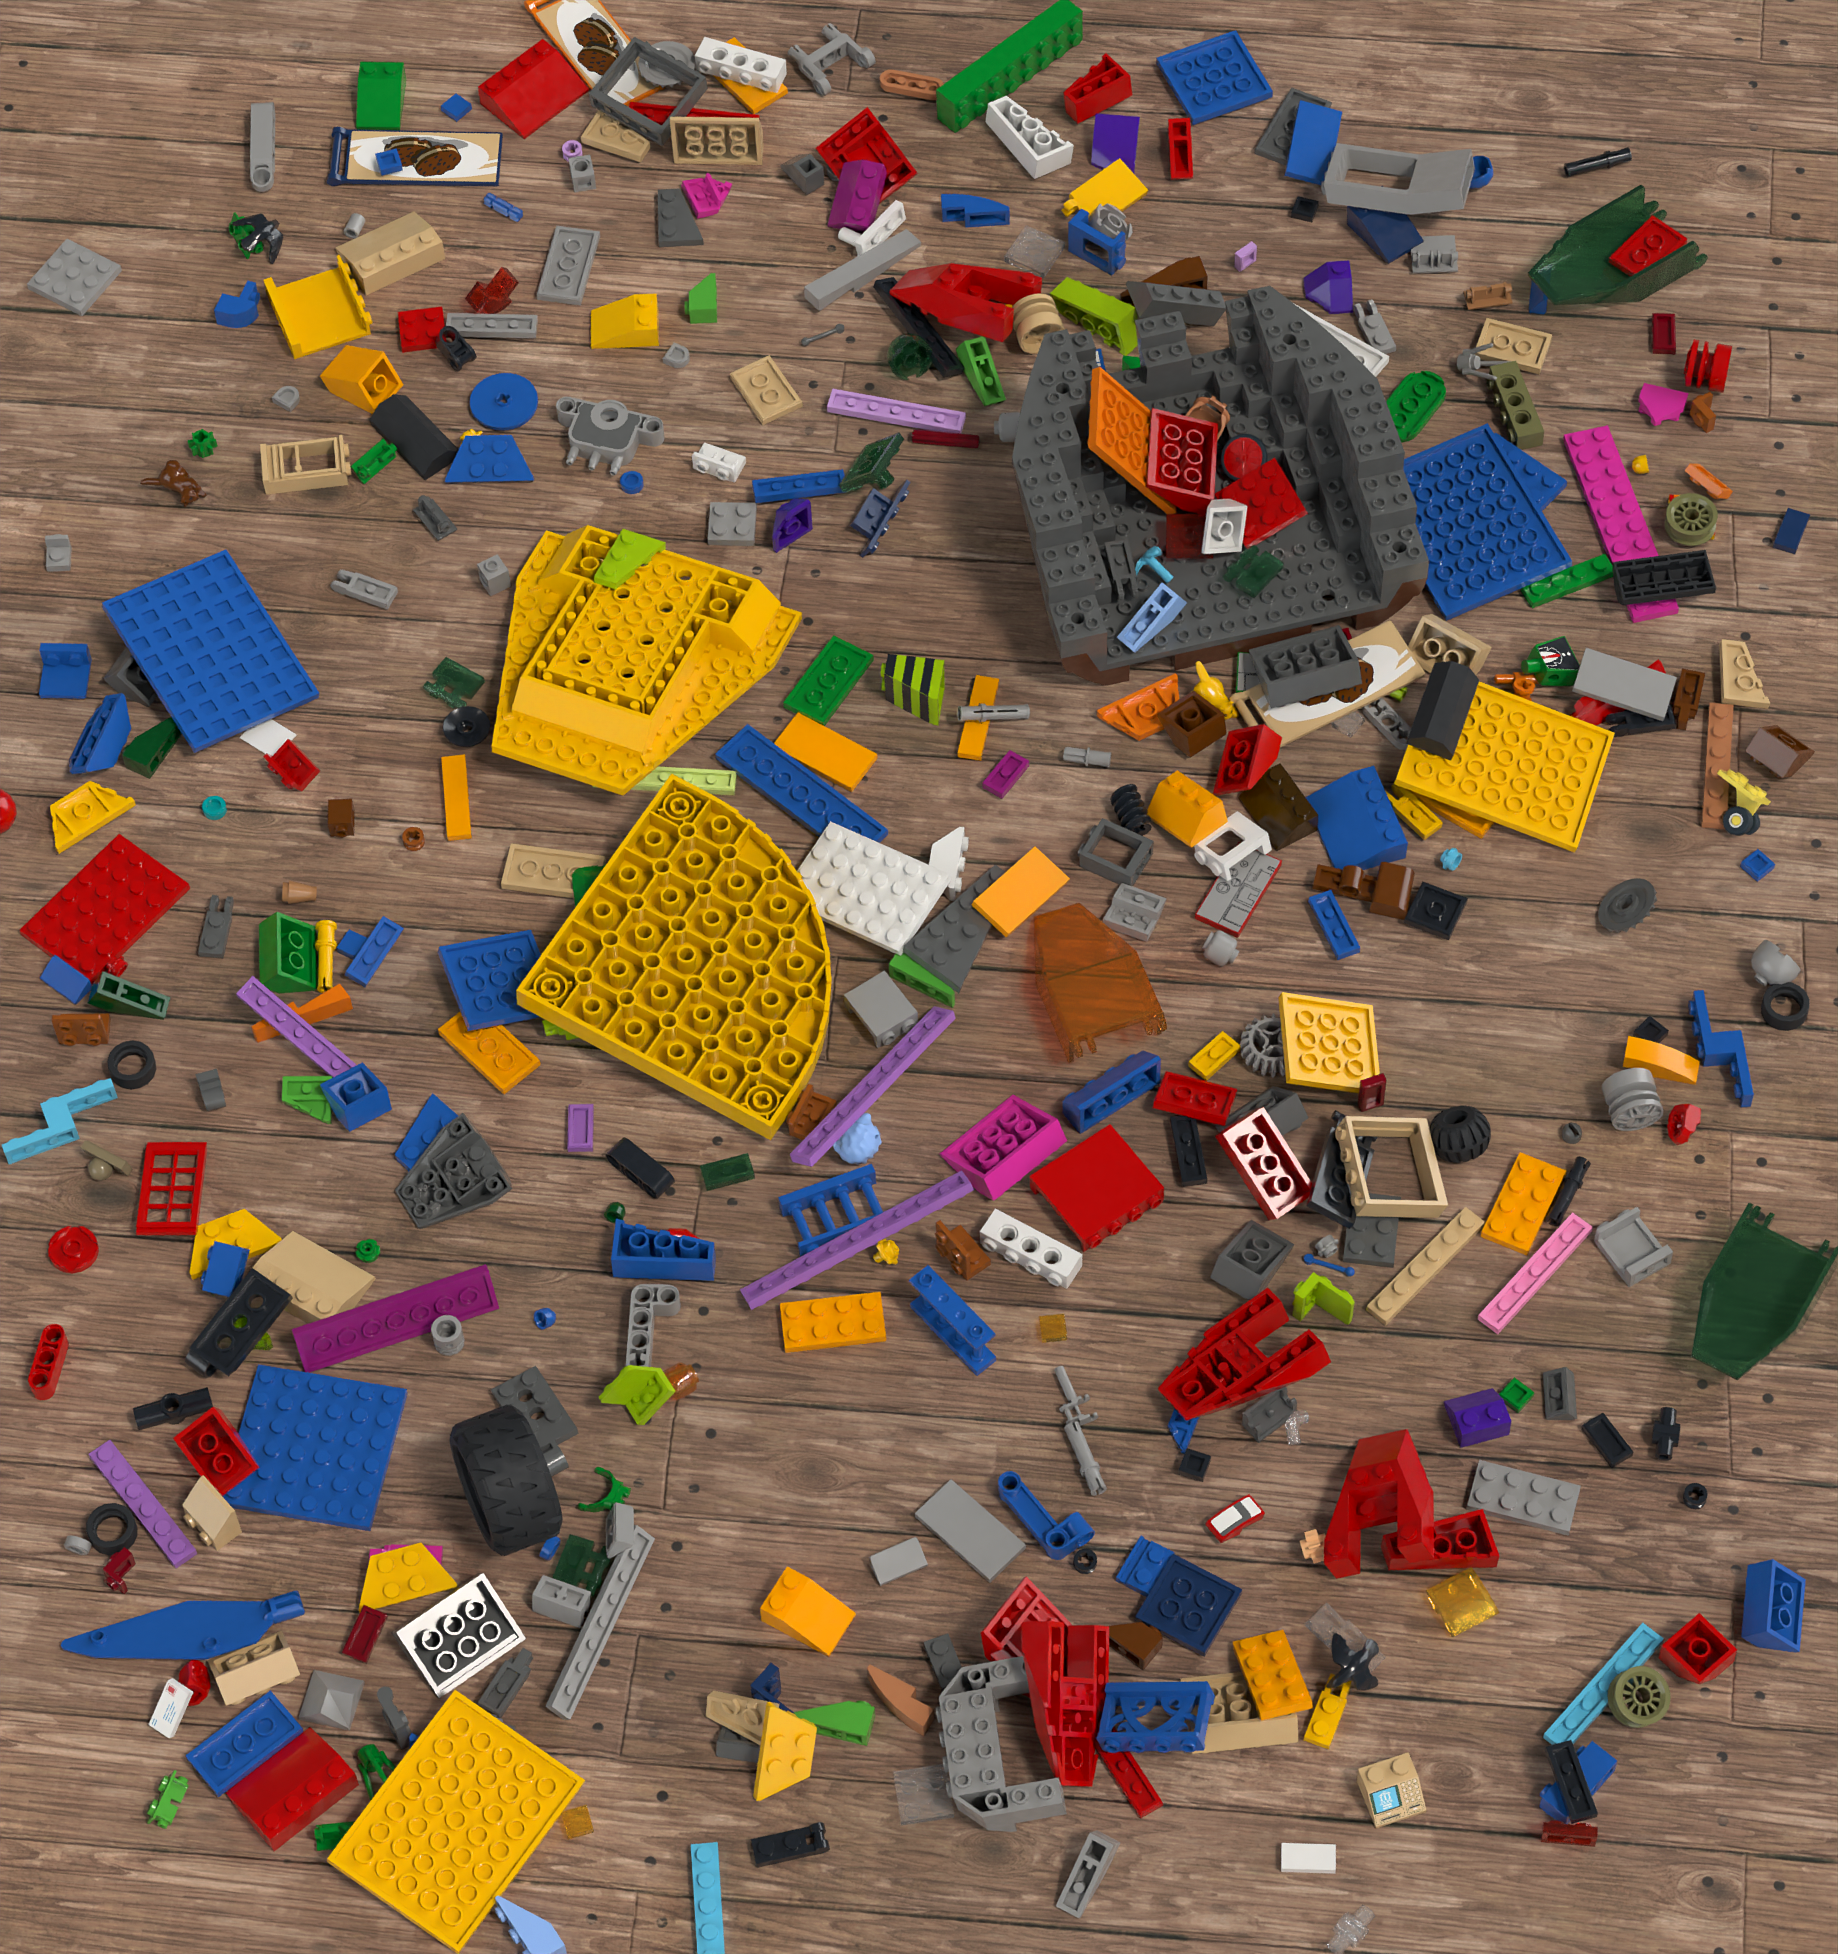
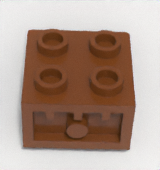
[52,1013,111,1046]
[935,1220,991,1281]

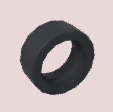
[1761,982,1810,1031]
[107,1040,156,1090]
[86,1503,138,1556]

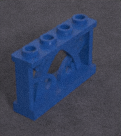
[1096,1681,1215,1753]

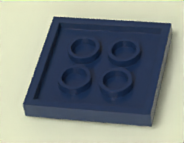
[1135,1554,1242,1657]

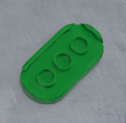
[1386,371,1446,443]

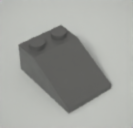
[1210,1220,1294,1300]

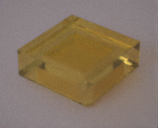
[1039,1314,1067,1343]
[561,1805,594,1840]

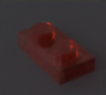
[1541,1820,1598,1847]

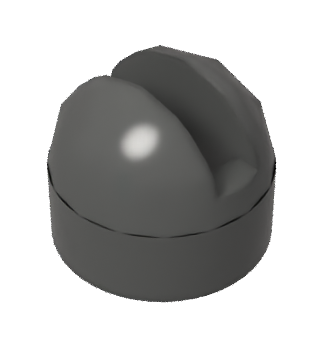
[1562,1122,1582,1144]

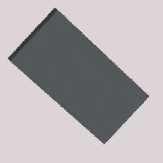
[1255,88,1332,165]

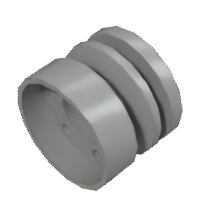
[1602,1068,1664,1131]

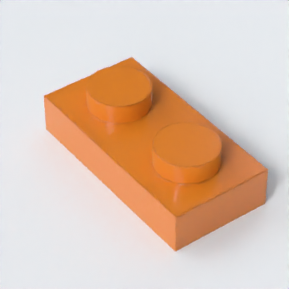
[1685,463,1733,500]

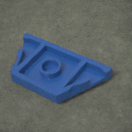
[445,435,534,483]

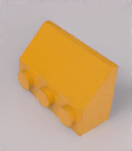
[1147,770,1228,848]

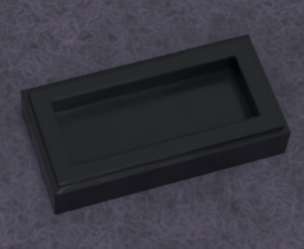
[1581,1413,1634,1468]

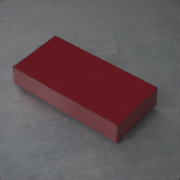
[1652,313,1676,355]
[1358,1073,1387,1112]
[342,1605,388,1664]

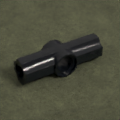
[133,1387,213,1430]

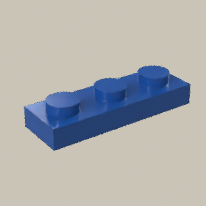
[1308,890,1360,960]
[345,916,404,987]

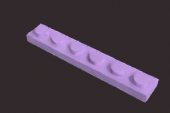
[827,389,966,433]

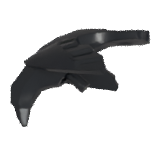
[232,214,283,264]
[1326,1633,1379,1691]

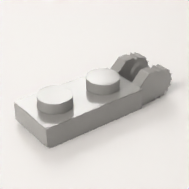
[1353,299,1396,354]
[330,569,398,610]

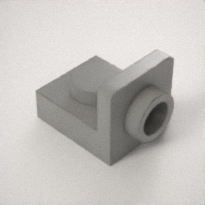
[45,534,72,572]

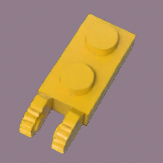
[1385,784,1443,840]
[1304,1674,1352,1750]

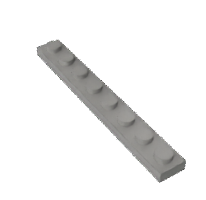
[545,1525,655,1720]

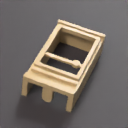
[260,435,352,495]

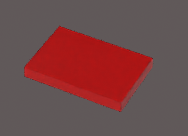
[1609,215,1688,286]
[1153,1071,1238,1126]

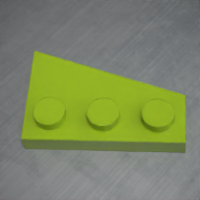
[594,529,666,590]

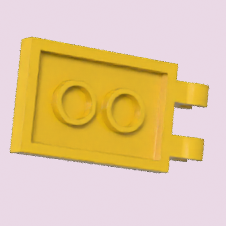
[1061,158,1148,217]

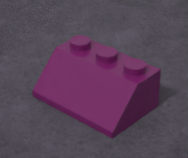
[827,160,887,234]

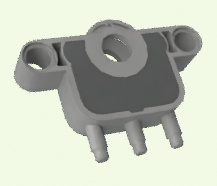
[556,397,665,475]

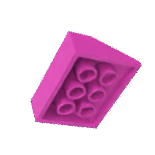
[940,1095,1067,1201]

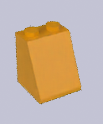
[320,345,404,414]

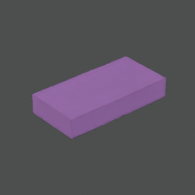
[567,1104,594,1152]

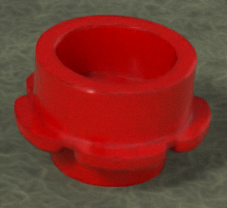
[106,956,128,977]

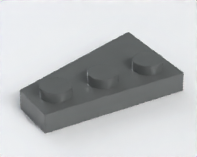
[658,188,704,247]

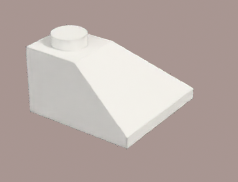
[1201,499,1247,554]

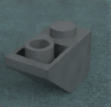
[780,154,824,195]

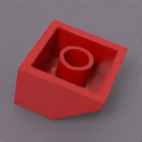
[1659,1613,1737,1685]

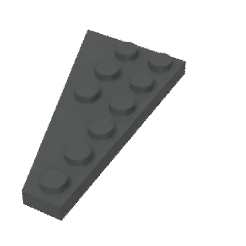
[903,864,1005,994]

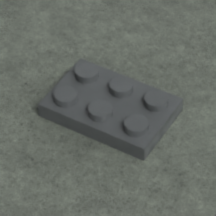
[1343,1193,1401,1268]

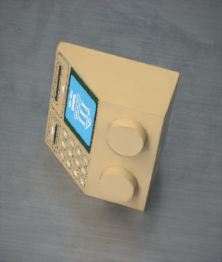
[1357,1752,1426,1828]

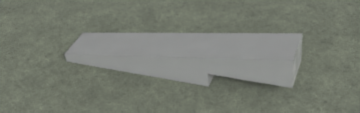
[804,229,921,311]

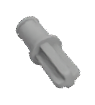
[1063,747,1111,767]

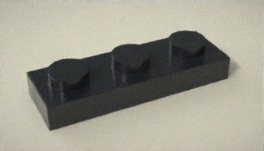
[1170,1115,1208,1187]
[1545,1740,1598,1824]

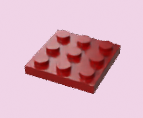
[1215,457,1308,550]

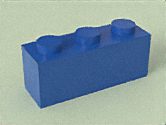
[1539,1741,1617,1827]

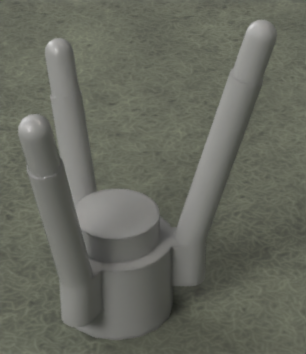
[1457,343,1512,380]

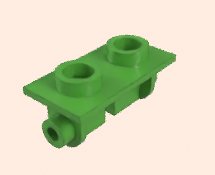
[147,1770,189,1829]

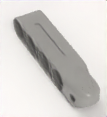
[250,102,275,192]

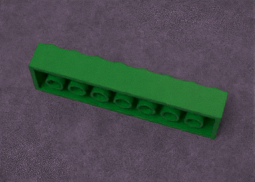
[936,0,1083,133]

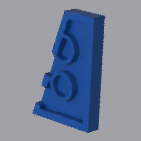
[395,1093,458,1171]

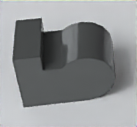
[195,1069,226,1111]

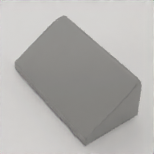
[606,1502,634,1558]
[869,1537,928,1586]

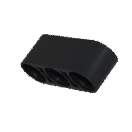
[605,1137,675,1199]

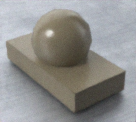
[81,1140,133,1181]

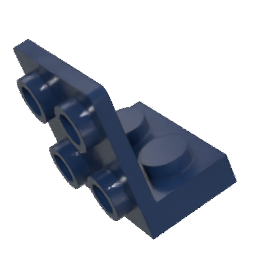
[750,1663,795,1714]

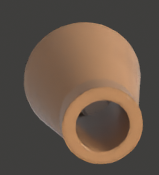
[282,880,317,904]

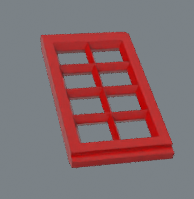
[136,1142,207,1235]

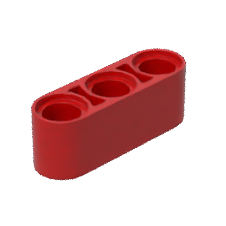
[28,1324,69,1400]

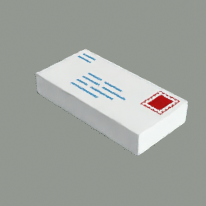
[149,1678,193,1738]

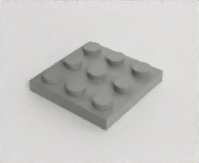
[27,239,122,316]

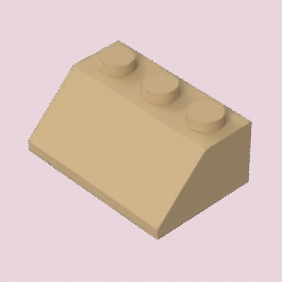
[1408,614,1492,675]
[208,1631,300,1706]

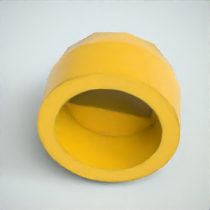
[1632,455,1649,474]

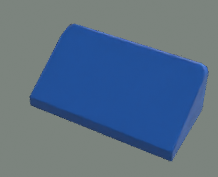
[1528,265,1551,314]
[40,955,92,1005]

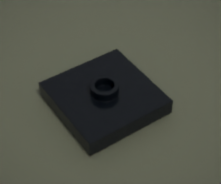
[1404,882,1468,940]

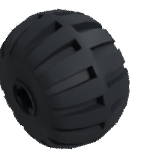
[1429,1105,1491,1163]

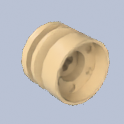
[1012,294,1065,354]

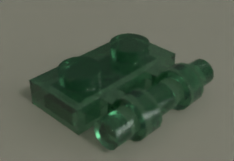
[1223,545,1284,598]
[423,657,485,708]
[552,1534,611,1597]

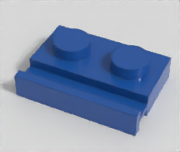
[1116,1535,1174,1597]

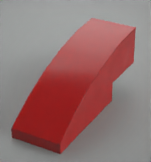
[1168,118,1193,180]

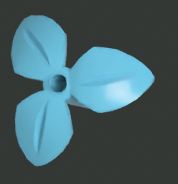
[1135,546,1174,584]

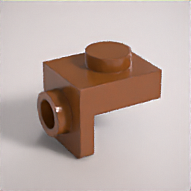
[1690,392,1716,433]

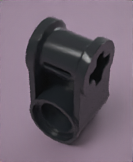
[435,326,477,371]

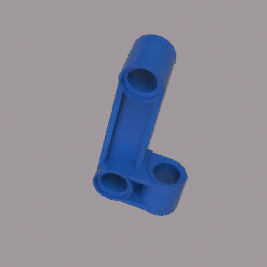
[998,1471,1095,1560]

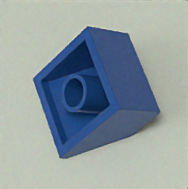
[320,1062,392,1132]

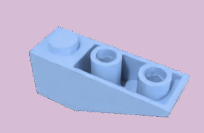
[494,1895,567,1954]

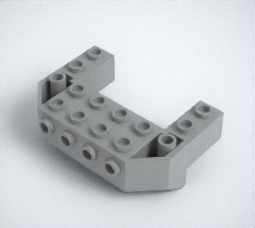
[936,1656,1067,1832]

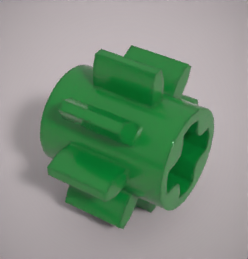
[188,429,218,458]

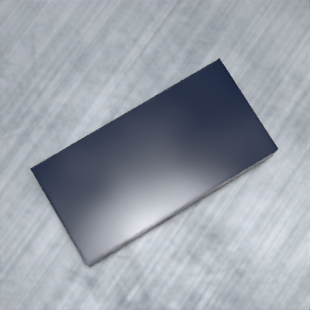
[1773,508,1810,554]

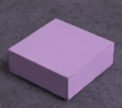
[1234,241,1257,272]

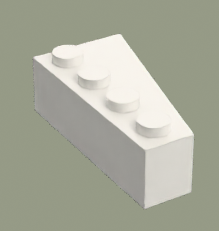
[985,96,1074,179]

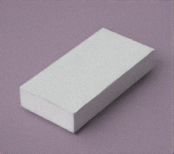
[1281,1843,1336,1874]

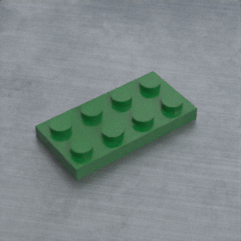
[783,635,874,726]

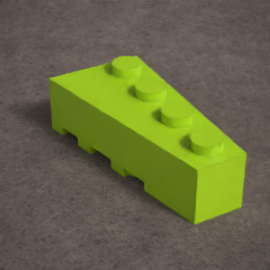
[1050,277,1138,356]

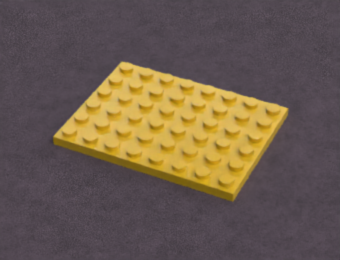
[1394,682,1615,853]
[327,1690,585,1954]

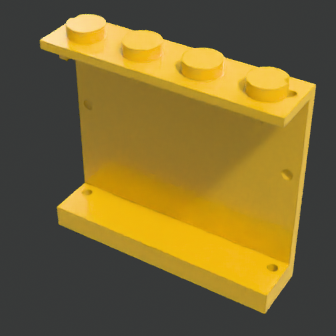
[263,255,373,359]

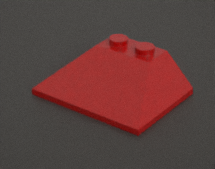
[816,107,918,204]
[980,1576,1072,1698]

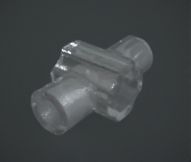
[1326,1905,1375,1954]

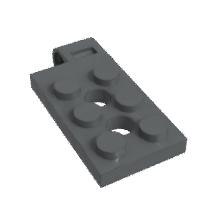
[491,1366,579,1477]

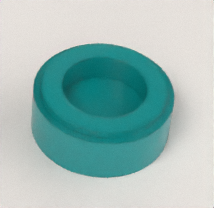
[202,796,227,820]

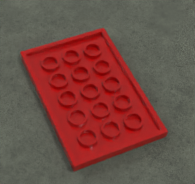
[19,834,190,986]

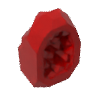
[1667,1104,1701,1145]
[178,1659,210,1706]

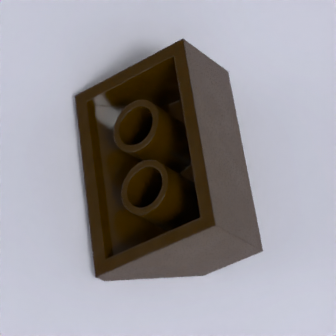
[1239,763,1319,851]

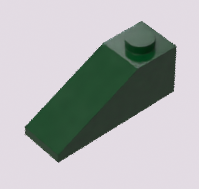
[122,717,182,779]
[87,971,171,1020]

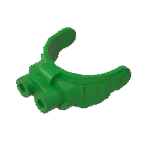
[577,1467,631,1513]

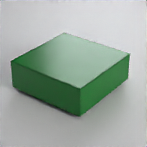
[1499,1377,1535,1413]

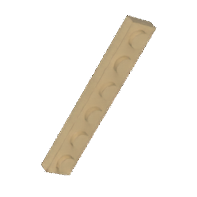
[1366,1207,1485,1326]

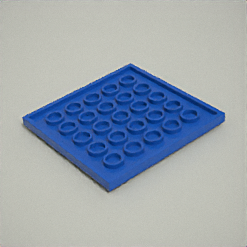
[223,1364,408,1531]

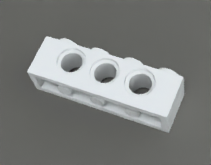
[695,37,787,93]
[980,1209,1082,1289]

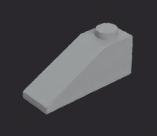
[1056,1830,1121,1919]

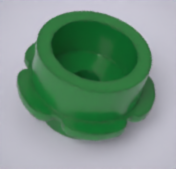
[356,1239,381,1263]

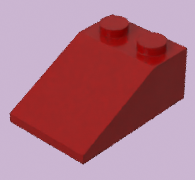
[1213,724,1282,796]
[173,1406,260,1497]

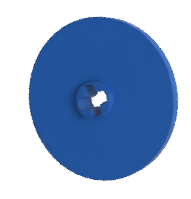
[470,373,538,430]

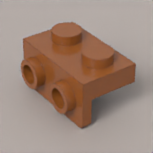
[786,1084,837,1140]

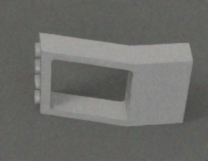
[1321,143,1475,215]

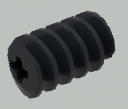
[1110,784,1152,836]

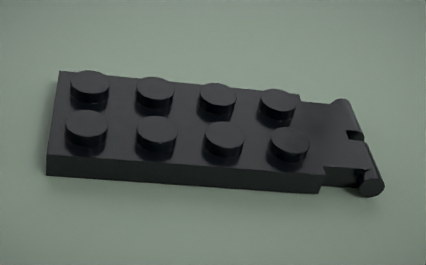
[1306,1110,1378,1229]

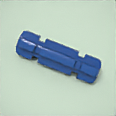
[483,193,523,222]

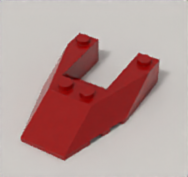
[890,263,1042,342]
[1158,1287,1331,1420]
[1324,1429,1434,1579]
[1021,1621,1109,1787]

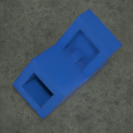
[214,280,260,328]

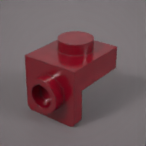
[103,1547,136,1594]

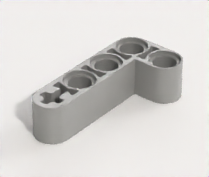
[626,1284,681,1367]

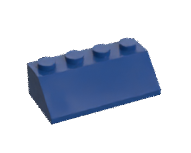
[1063,1051,1161,1134]

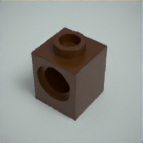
[328,799,355,838]

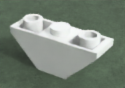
[929,827,969,901]

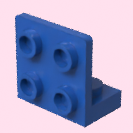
[39,643,92,699]

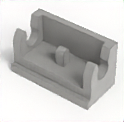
[532,1575,591,1628]

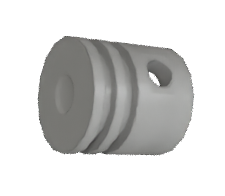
[431,1315,465,1356]

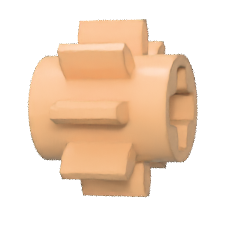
[1300,1529,1326,1564]

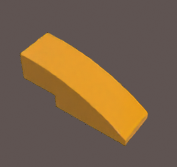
[1623,1036,1700,1085]

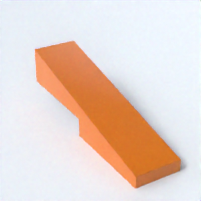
[251,983,353,1043]

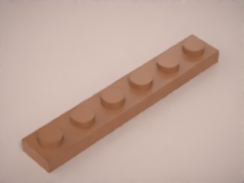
[1702,703,1734,830]

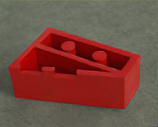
[1063,53,1132,124]

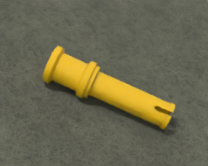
[315,920,337,993]

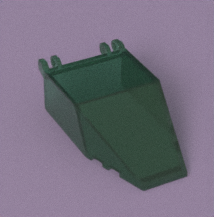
[1528,185,1708,305]
[1691,1202,1838,1381]

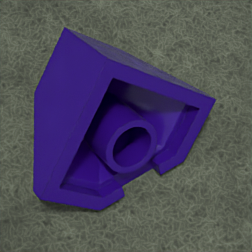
[1303,260,1353,314]
[772,498,813,553]

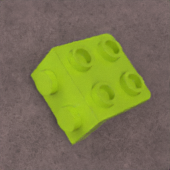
[1292,1272,1355,1325]
[599,1365,676,1425]

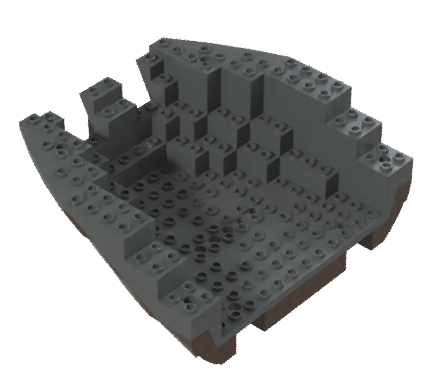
[1012,286,1429,686]

